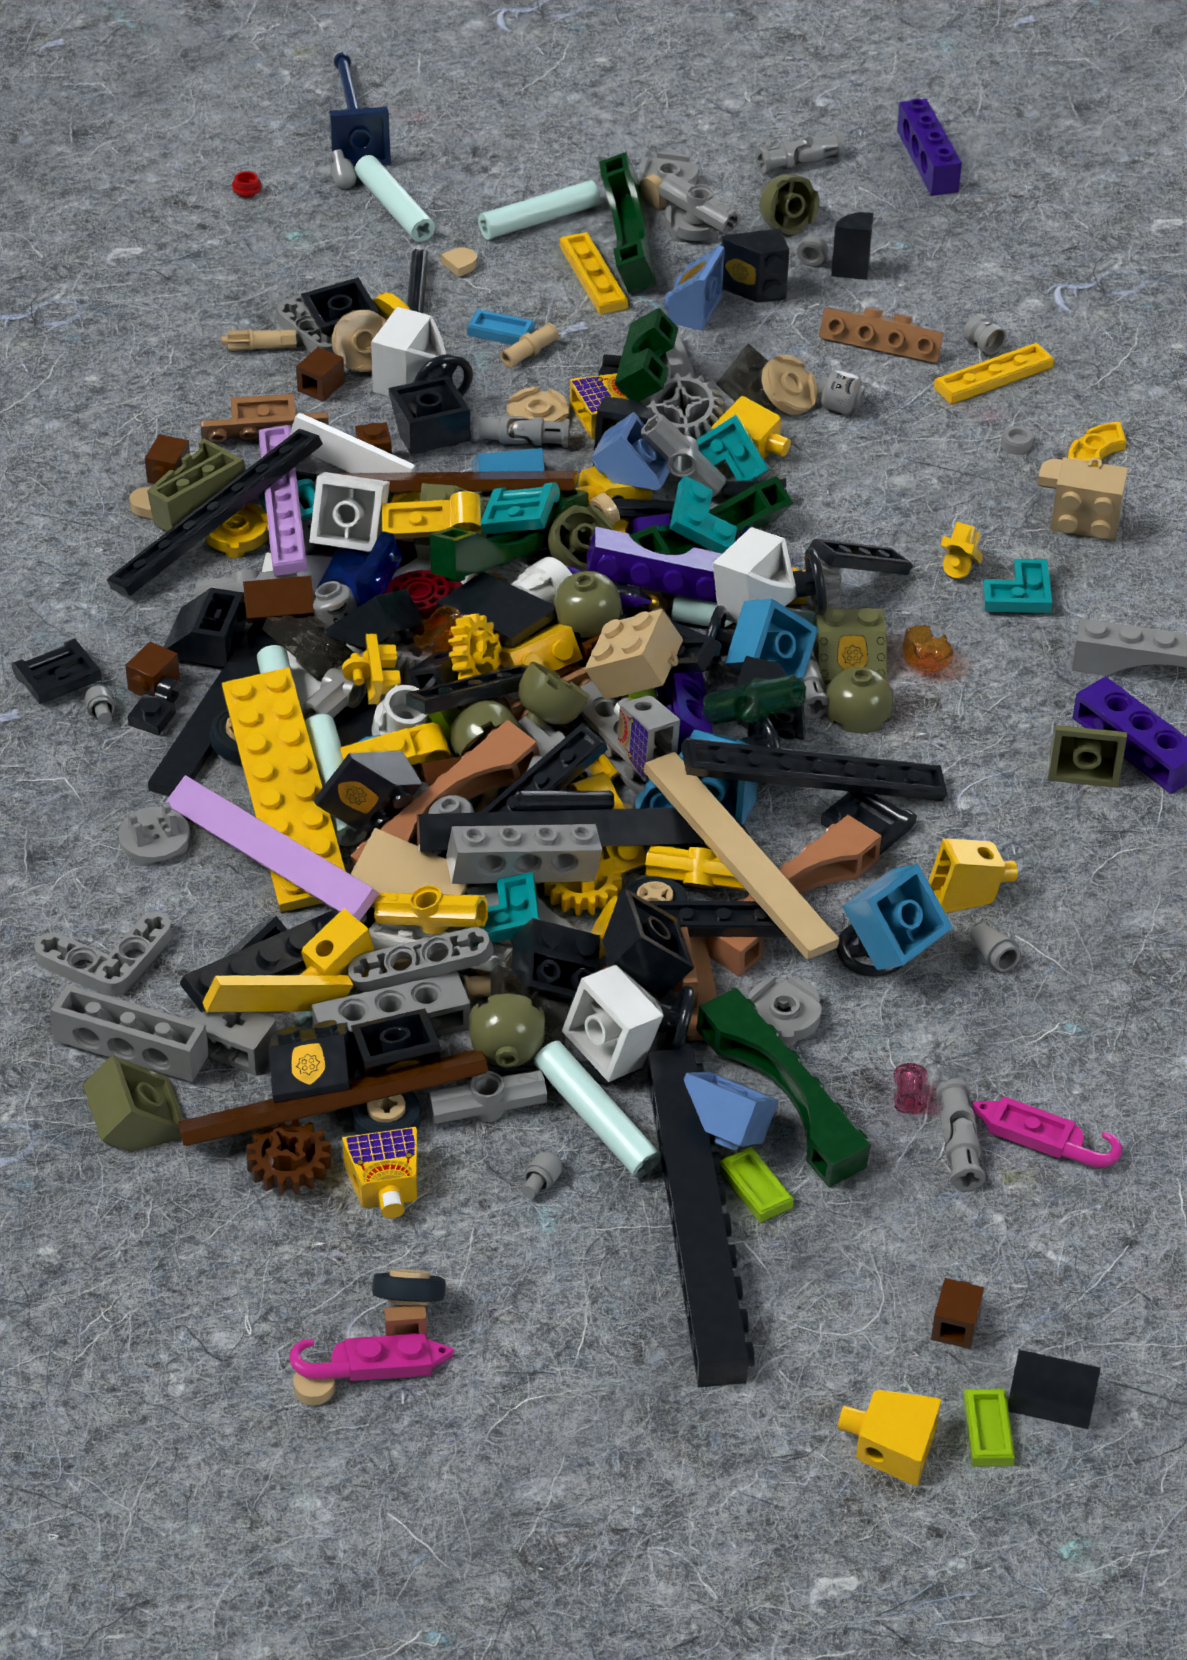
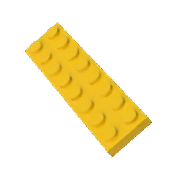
[222,667,346,913]

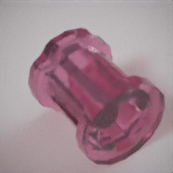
[893,1063,928,1114]

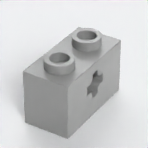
[191,1010,277,1075]

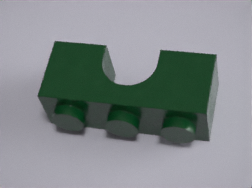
[614,307,679,402]

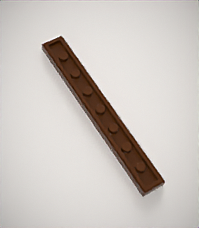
[315,471,578,493]
[178,1050,488,1146]

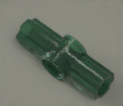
[703,674,806,725]

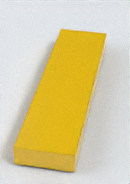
[559,232,628,315]
[934,342,1054,404]
[202,975,353,1012]

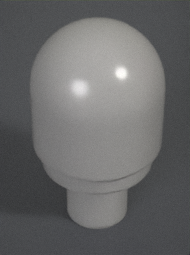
[330,149,357,190]
[85,685,115,724]
[521,1151,562,1198]

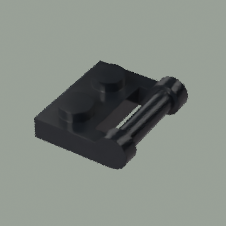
[12,638,101,705]
[821,792,917,856]

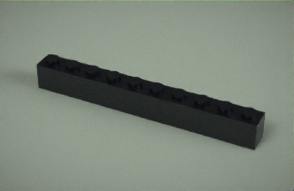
[647,1048,755,1388]

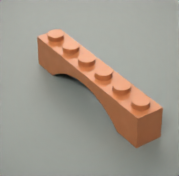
[350,720,541,866]
[706,815,881,976]

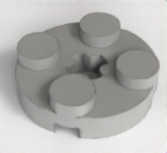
[639,151,698,185]
[665,204,721,243]
[748,977,822,1047]

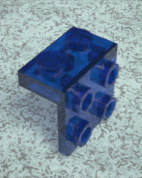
[316,531,402,607]

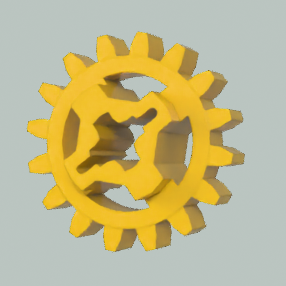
[448,613,503,680]
[543,851,622,916]

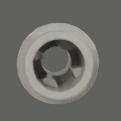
[970,923,1020,972]

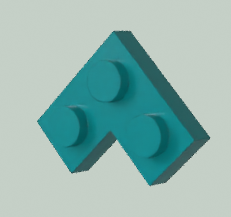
[686,415,770,481]
[670,476,737,554]
[982,558,1052,613]
[465,872,540,947]

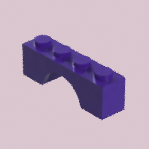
[587,526,722,603]

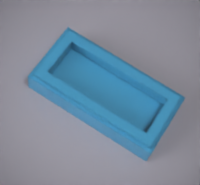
[467,309,535,345]

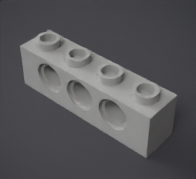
[567,681,648,795]
[446,824,602,884]
[312,971,470,1055]
[50,984,209,1082]

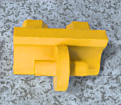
[940,522,983,579]
[342,634,401,704]

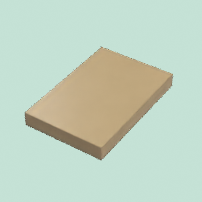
[350,828,469,932]

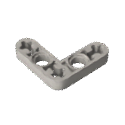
[277,278,348,354]
[34,912,172,996]

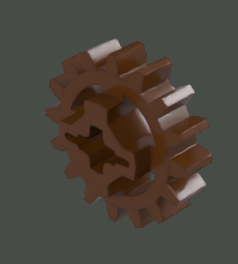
[246,1119,331,1195]

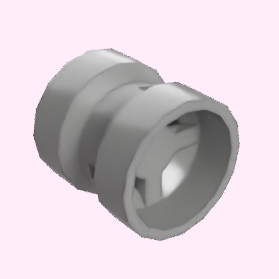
[963,313,1006,355]

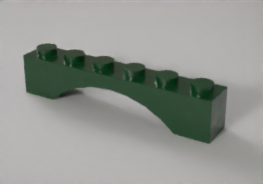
[599,152,657,294]
[629,476,793,555]
[430,489,589,582]
[696,988,871,1188]

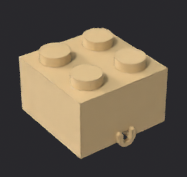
[1051,457,1128,541]
[585,609,683,700]

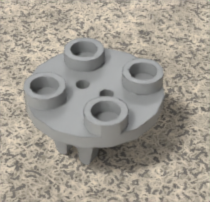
[118,802,190,866]

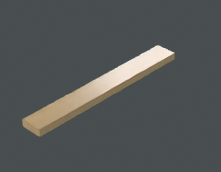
[644,752,839,960]

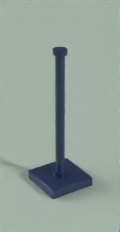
[329,52,391,167]

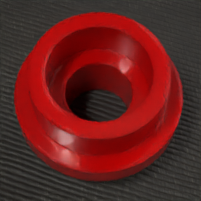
[232,171,261,198]

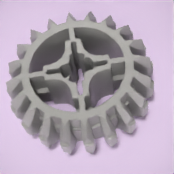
[640,372,725,440]

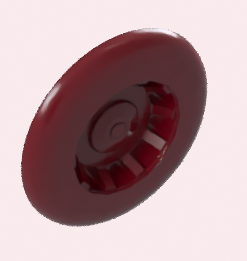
[375,570,463,633]

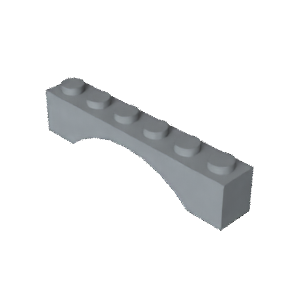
[1072,618,1187,676]

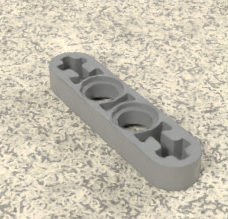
[348,927,494,992]

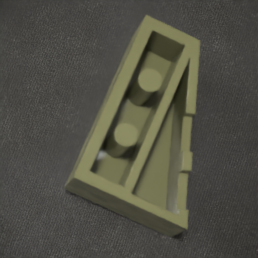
[147,438,246,531]

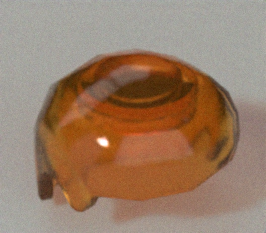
[413,605,463,654]
[902,625,954,673]

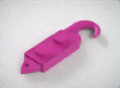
[972,1096,1122,1168]
[289,1333,454,1381]

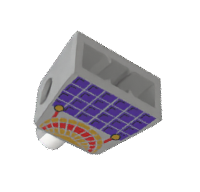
[614,695,680,782]

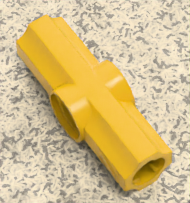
[645,845,747,891]
[374,885,488,935]

